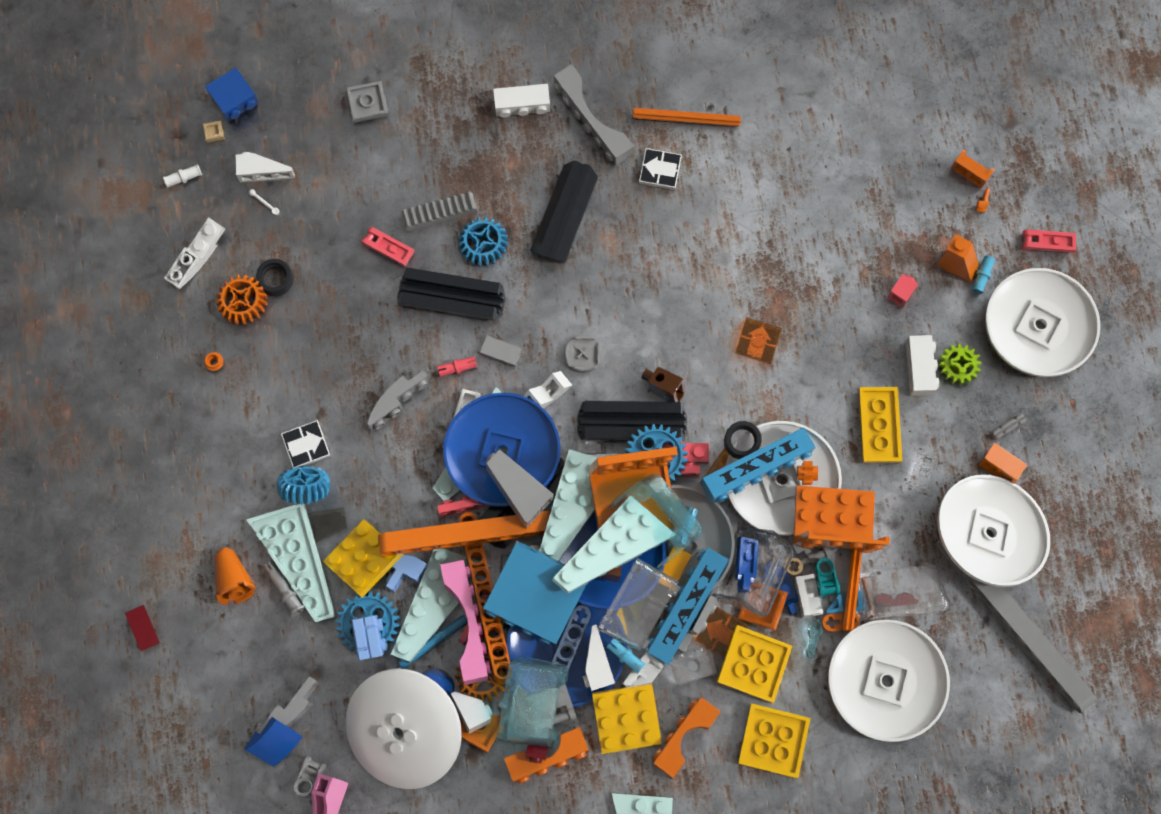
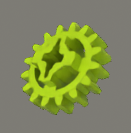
[939,343,982,385]

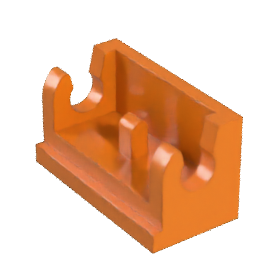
[951,150,995,189]
[978,443,1027,484]

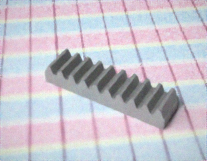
[401,192,478,232]

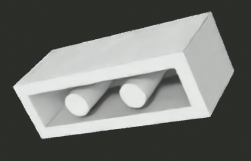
[493,84,550,118]
[906,335,939,396]

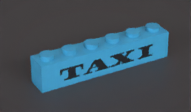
[700,427,816,503]
[647,547,729,665]

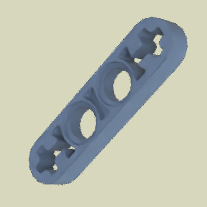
[549,605,591,680]

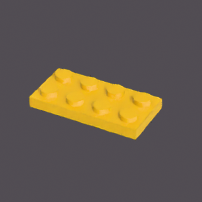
[858,387,902,463]

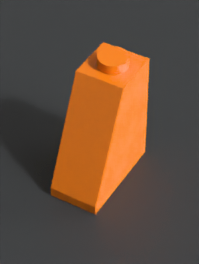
[937,234,979,283]

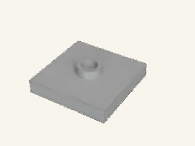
[346,81,389,123]

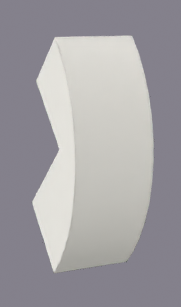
[523,371,572,409]

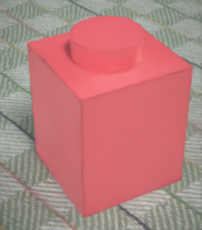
[887,274,918,307]

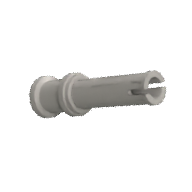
[263,560,306,618]

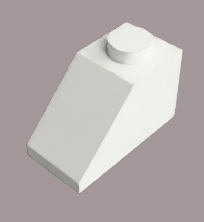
[451,692,493,734]

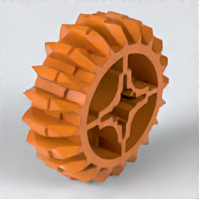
[216,274,268,325]
[455,652,508,703]

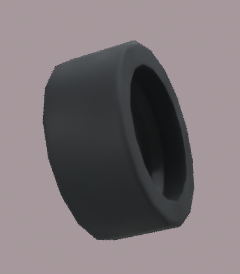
[256,259,294,297]
[724,421,762,459]

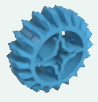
[458,217,508,266]
[277,465,330,505]

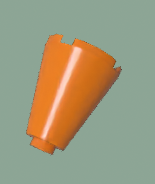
[215,548,256,605]

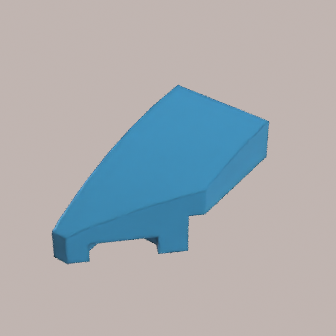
[826,591,863,614]

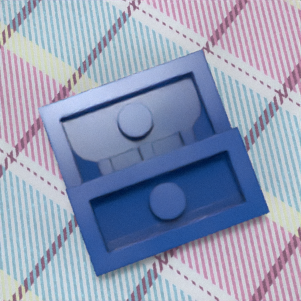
[244,717,303,767]

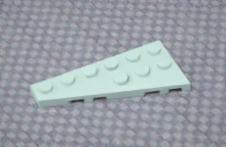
[539,450,598,561]
[552,495,676,594]
[246,504,336,622]
[391,548,491,663]

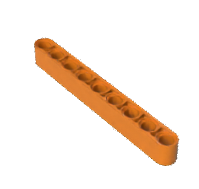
[378,511,551,556]
[459,512,512,685]

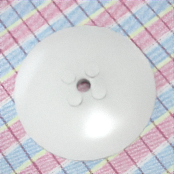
[985,268,1100,377]
[725,421,842,536]
[937,475,1050,587]
[828,620,950,742]
[346,669,461,789]

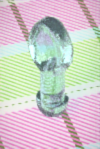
[806,620,823,659]

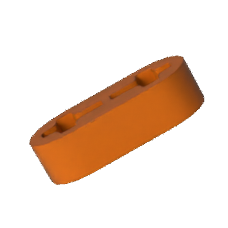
[821,612,860,633]

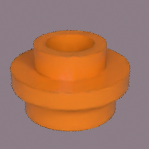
[204,352,224,371]

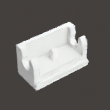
[793,574,824,619]
[622,651,664,687]

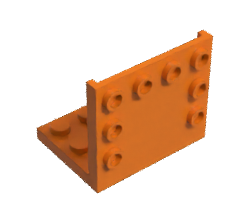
[588,447,678,529]
[793,485,890,553]

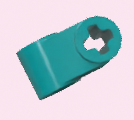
[814,558,840,598]

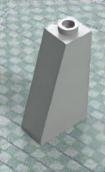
[486,449,554,529]

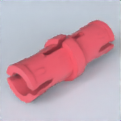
[437,356,477,377]

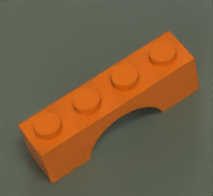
[652,697,721,779]
[504,727,589,784]

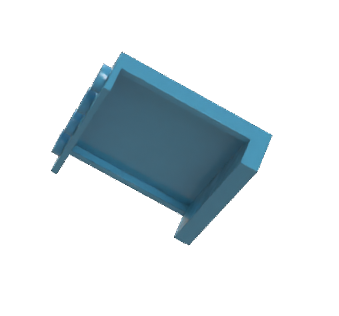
[483,540,586,644]

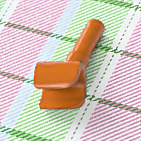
[976,188,990,212]

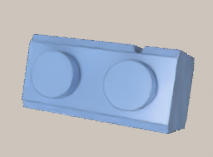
[351,615,387,660]

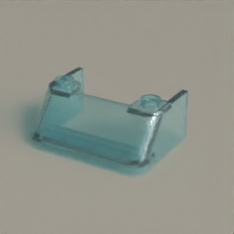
[609,474,702,569]

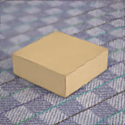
[203,120,225,143]

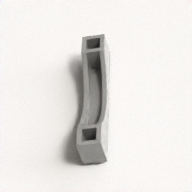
[553,64,634,166]

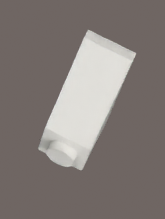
[236,152,295,182]
[582,625,615,691]

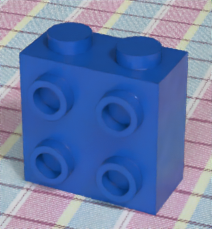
[205,68,259,121]

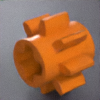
[796,461,818,485]

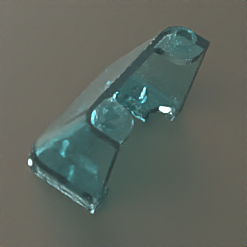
[498,656,568,747]

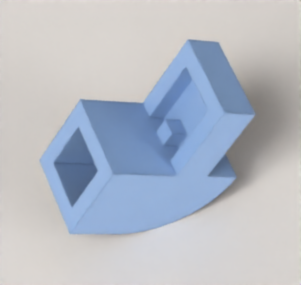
[386,555,427,593]

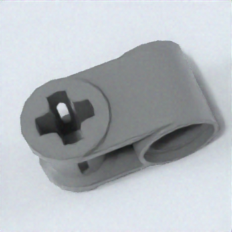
[294,756,327,798]

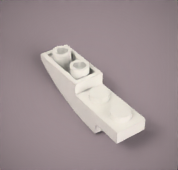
[164,217,225,289]

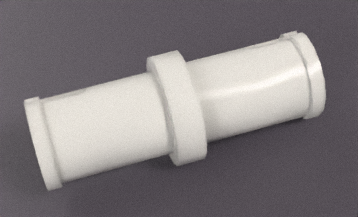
[163,164,202,188]

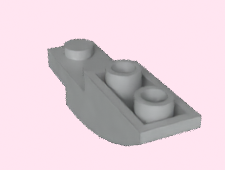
[367,370,429,431]
[254,676,319,733]

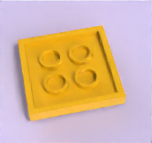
[323,519,404,598]
[716,625,792,703]
[592,683,662,754]
[738,703,811,779]

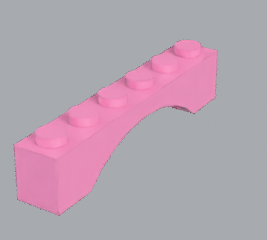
[440,560,491,685]
[311,773,348,814]

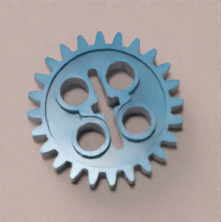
[625,424,688,483]
[335,591,400,655]

